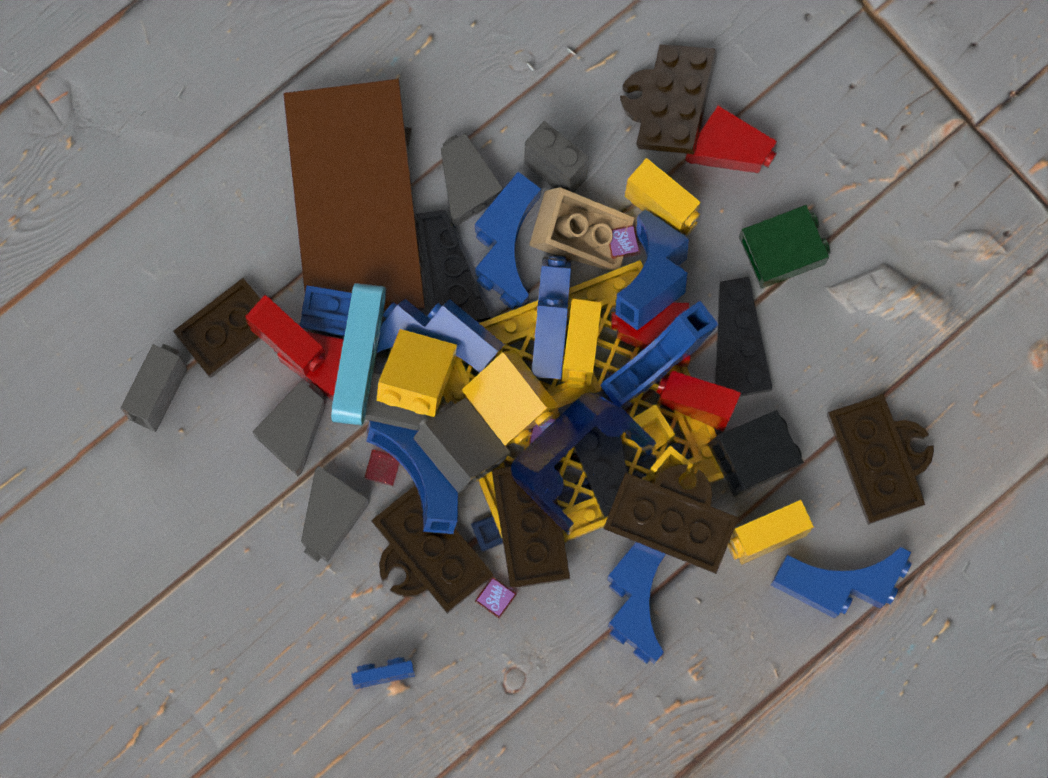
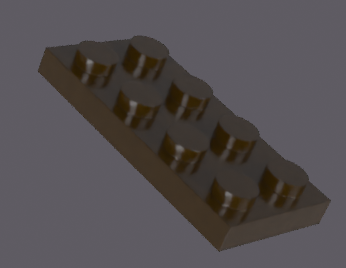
[491,461,570,590]

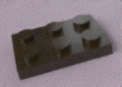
[173,278,261,378]

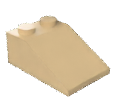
[529,187,634,271]

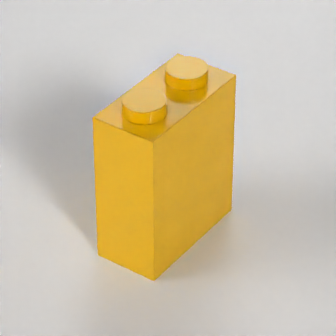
[624,158,701,236]
[561,299,602,388]
[377,329,457,417]
[461,350,558,446]
[728,500,814,565]

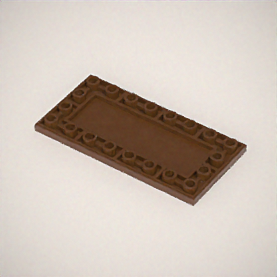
[283,78,425,314]

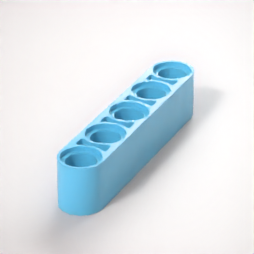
[331,283,386,426]

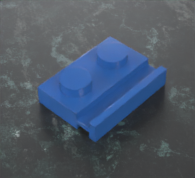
[299,285,352,336]
[351,657,415,689]

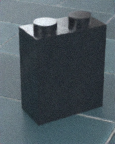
[708,410,804,497]

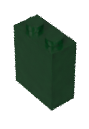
[739,205,831,289]

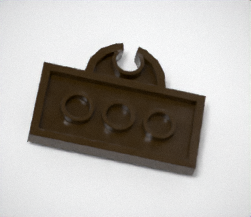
[620,44,717,154]
[827,394,934,525]
[603,464,739,574]
[371,485,494,614]

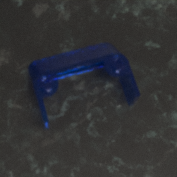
[511,392,657,535]

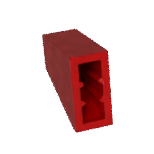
[685,106,777,174]
[245,295,325,376]
[611,303,690,367]
[274,332,344,401]
[656,371,741,432]

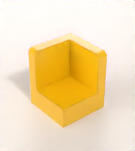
[629,404,675,454]
[649,446,693,484]

